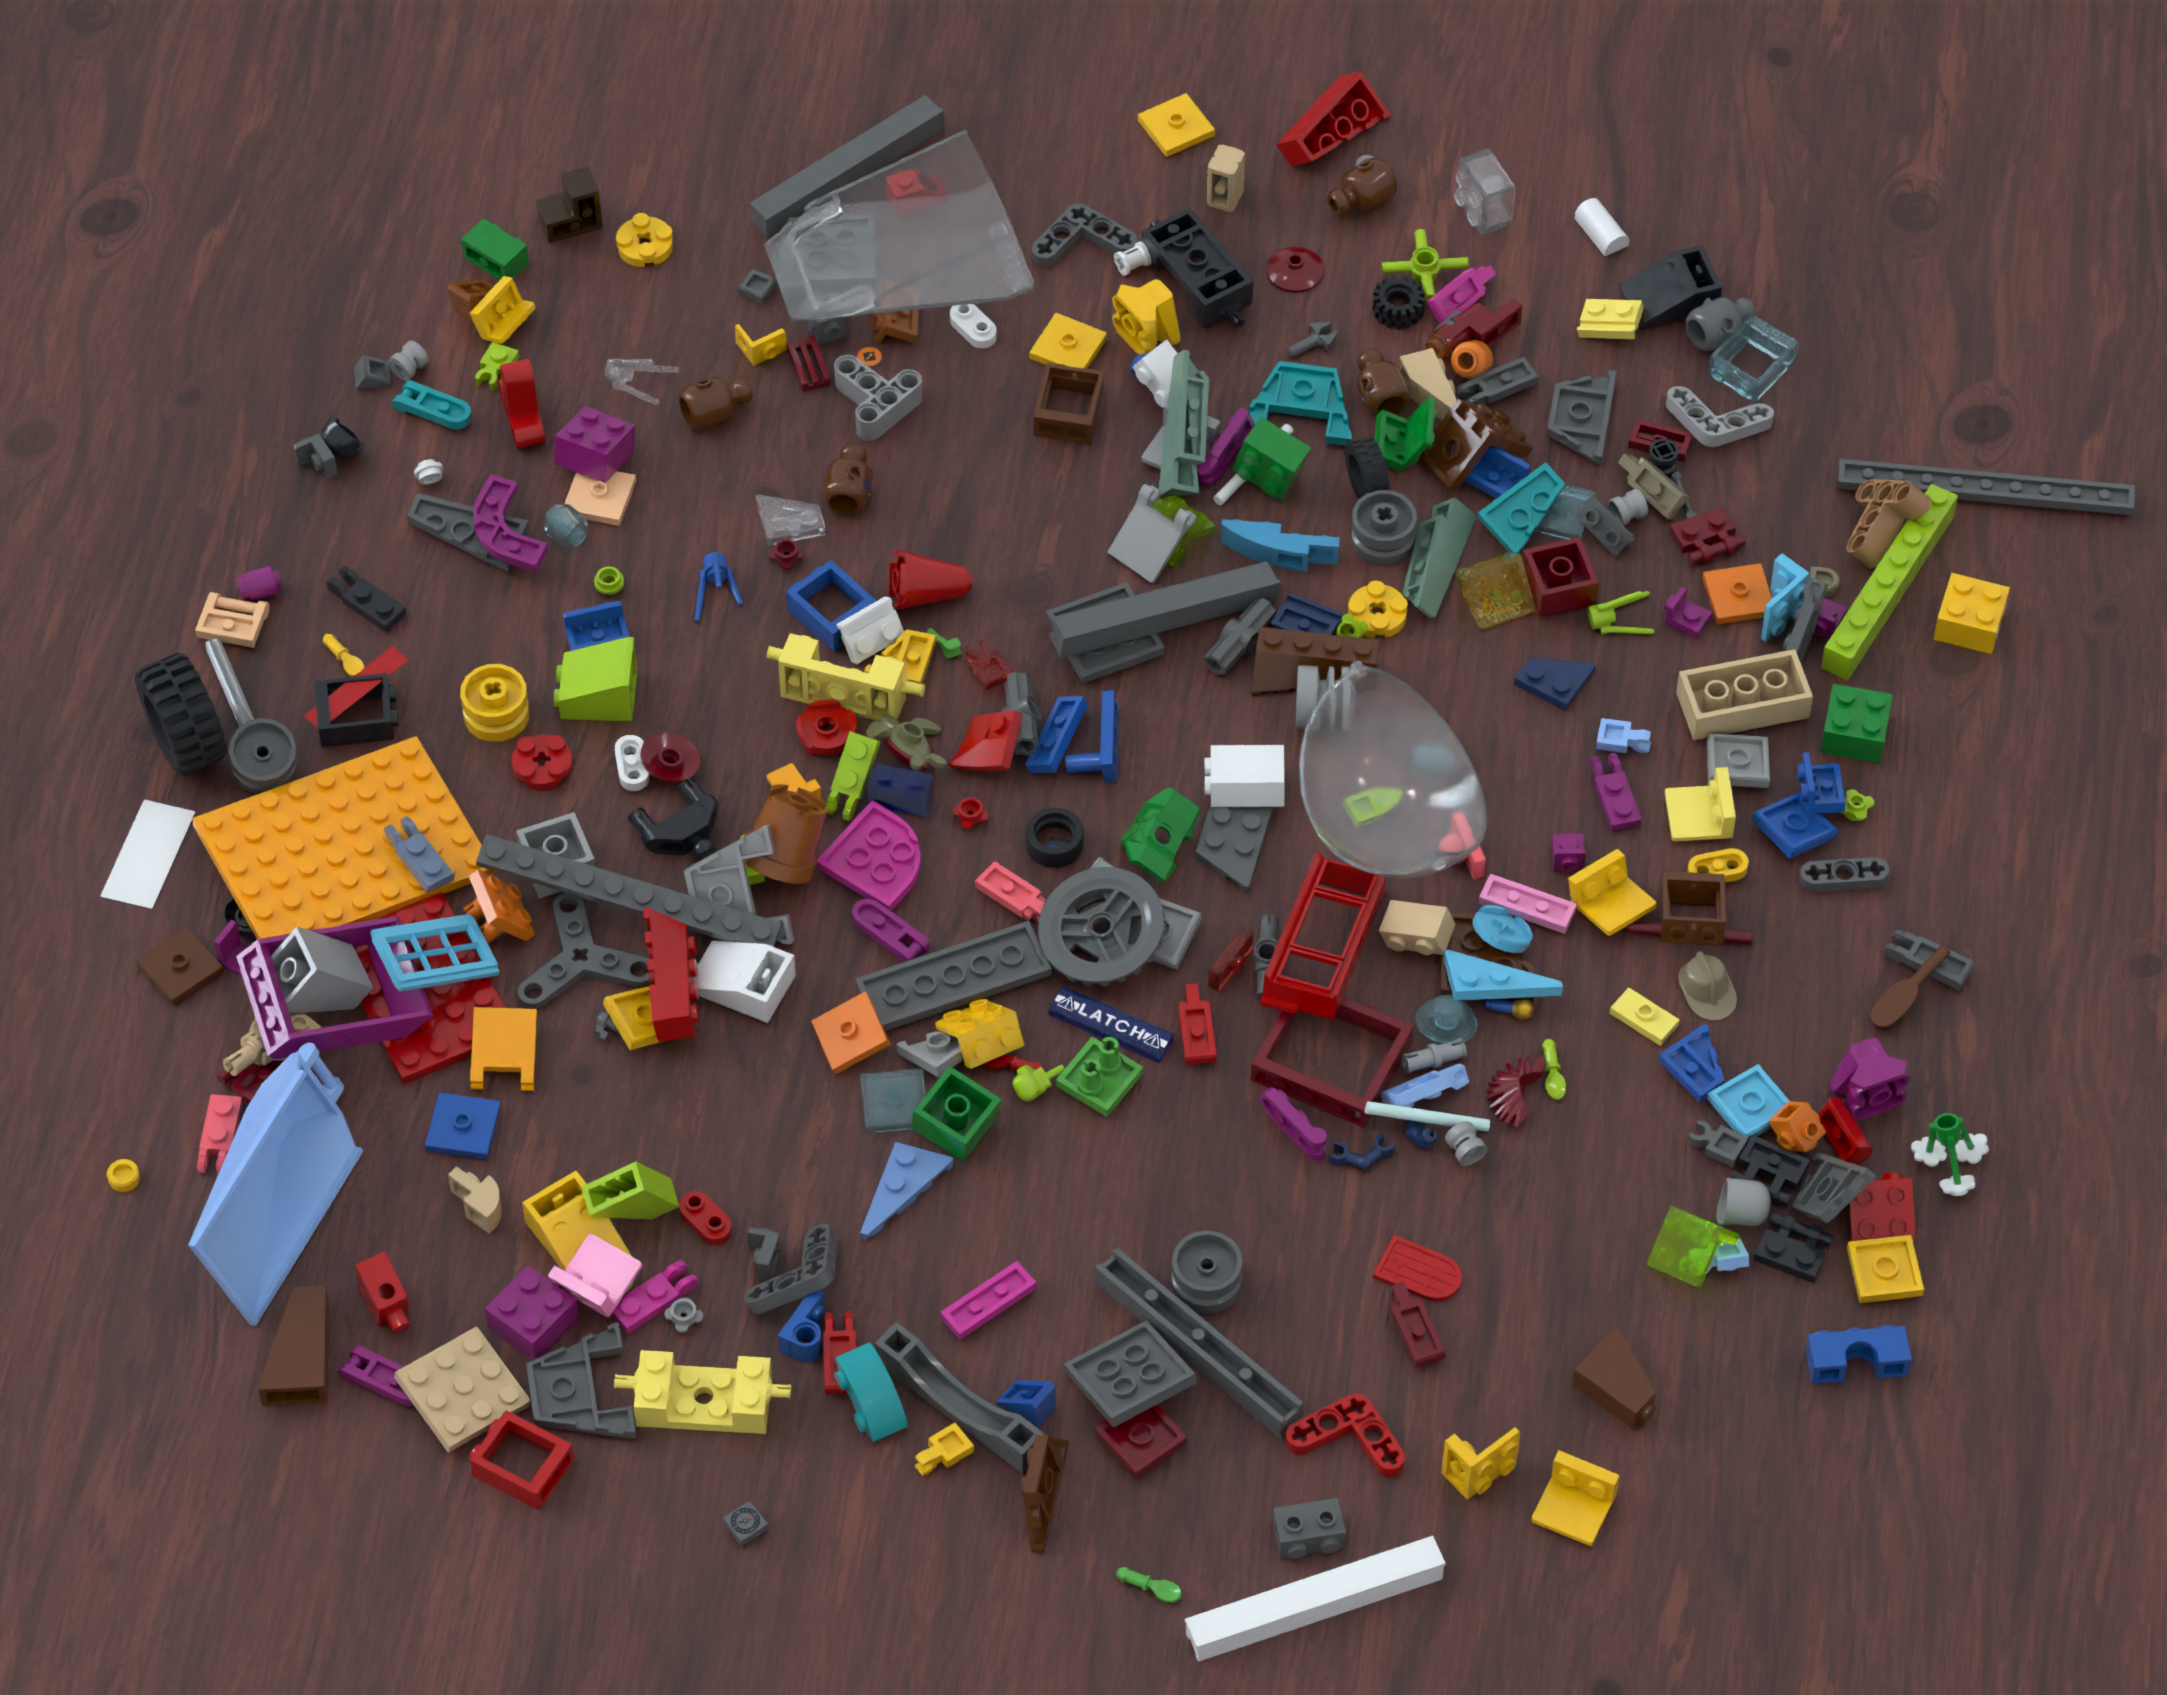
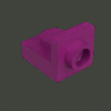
[1664,587,1712,639]
[1813,598,1848,639]
[1552,834,1586,872]

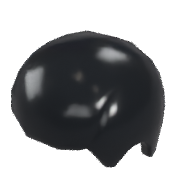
[322,416,365,458]

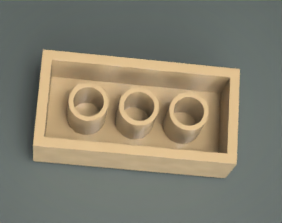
[1676,649,1813,740]

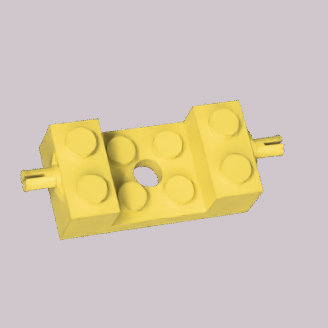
[767,633,925,721]
[614,1350,791,1434]

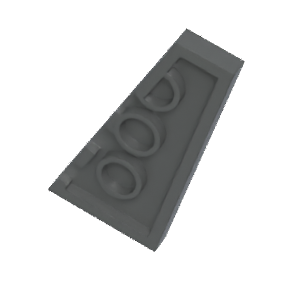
[407,493,529,572]

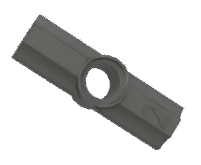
[1204,598,1276,676]
[1001,672,1041,756]

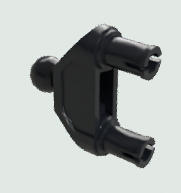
[628,778,718,861]

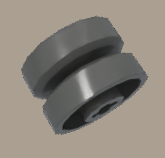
[1351,490,1417,566]
[229,718,297,794]
[1171,1230,1243,1314]

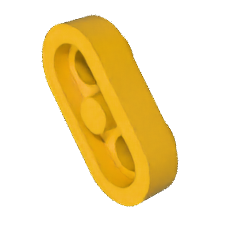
[1687,848,1749,885]

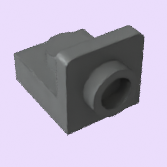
[293,433,338,479]
[747,1227,781,1281]

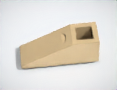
[1399,348,1457,420]

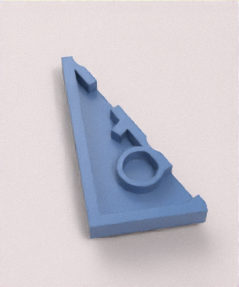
[860,1142,954,1241]

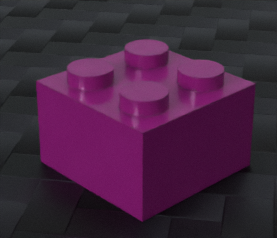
[554,406,635,483]
[485,1265,579,1360]

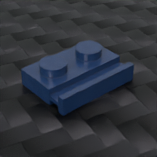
[1270,592,1343,635]

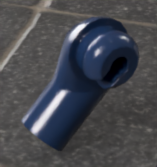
[1406,1107,1437,1149]

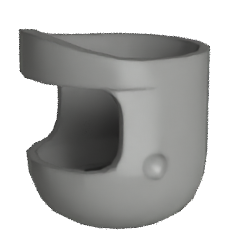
[1716,1178,1771,1226]

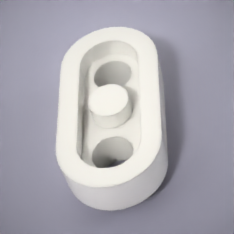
[950,302,997,349]
[615,735,650,791]

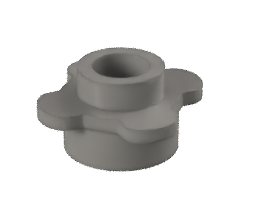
[664,1298,703,1333]

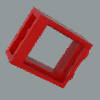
[469,1410,574,1510]

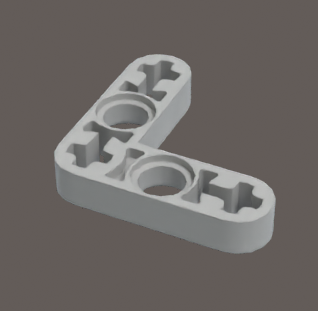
[1666,386,1774,447]

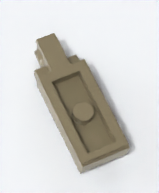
[1618,453,1690,520]

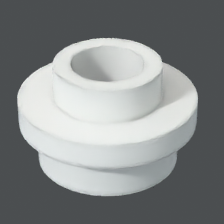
[414,459,444,485]

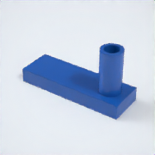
[1065,690,1119,782]

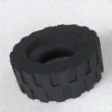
[1345,437,1390,499]

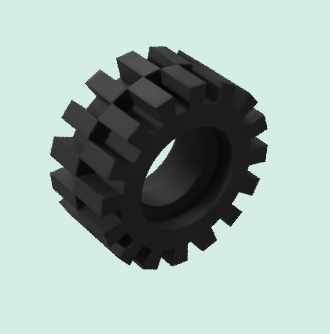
[1372,275,1425,330]

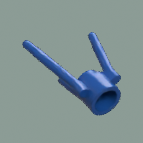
[694,552,743,622]

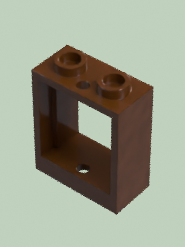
[1033,363,1104,444]
[1660,871,1726,946]

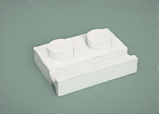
[836,596,904,664]

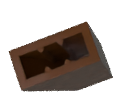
[1572,1327,1656,1430]

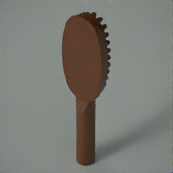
[1870,945,1951,1030]

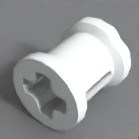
[1114,241,1151,276]

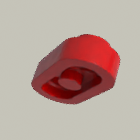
[679,1191,732,1245]

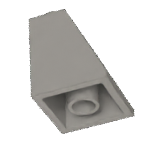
[271,927,373,1014]

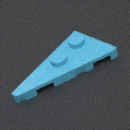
[1443,950,1563,1001]

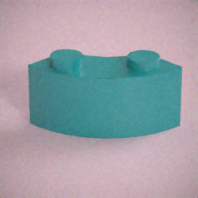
[834,1342,908,1442]

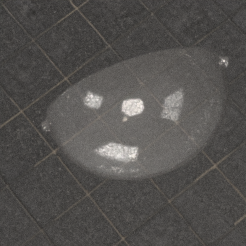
[1299,661,1487,879]

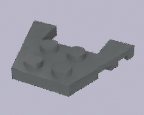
[526,1322,636,1438]

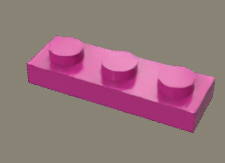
[940,1261,1037,1340]

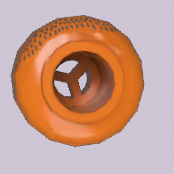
[1451,340,1493,379]

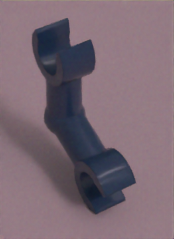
[1328,1134,1395,1170]

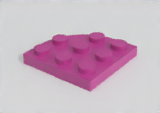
[816,800,921,911]

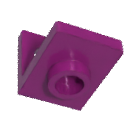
[214,920,249,976]

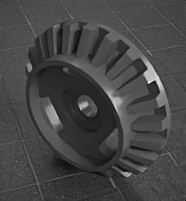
[1038,867,1166,986]

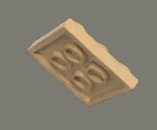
[394,1326,531,1453]

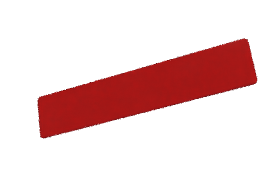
[304,647,408,728]

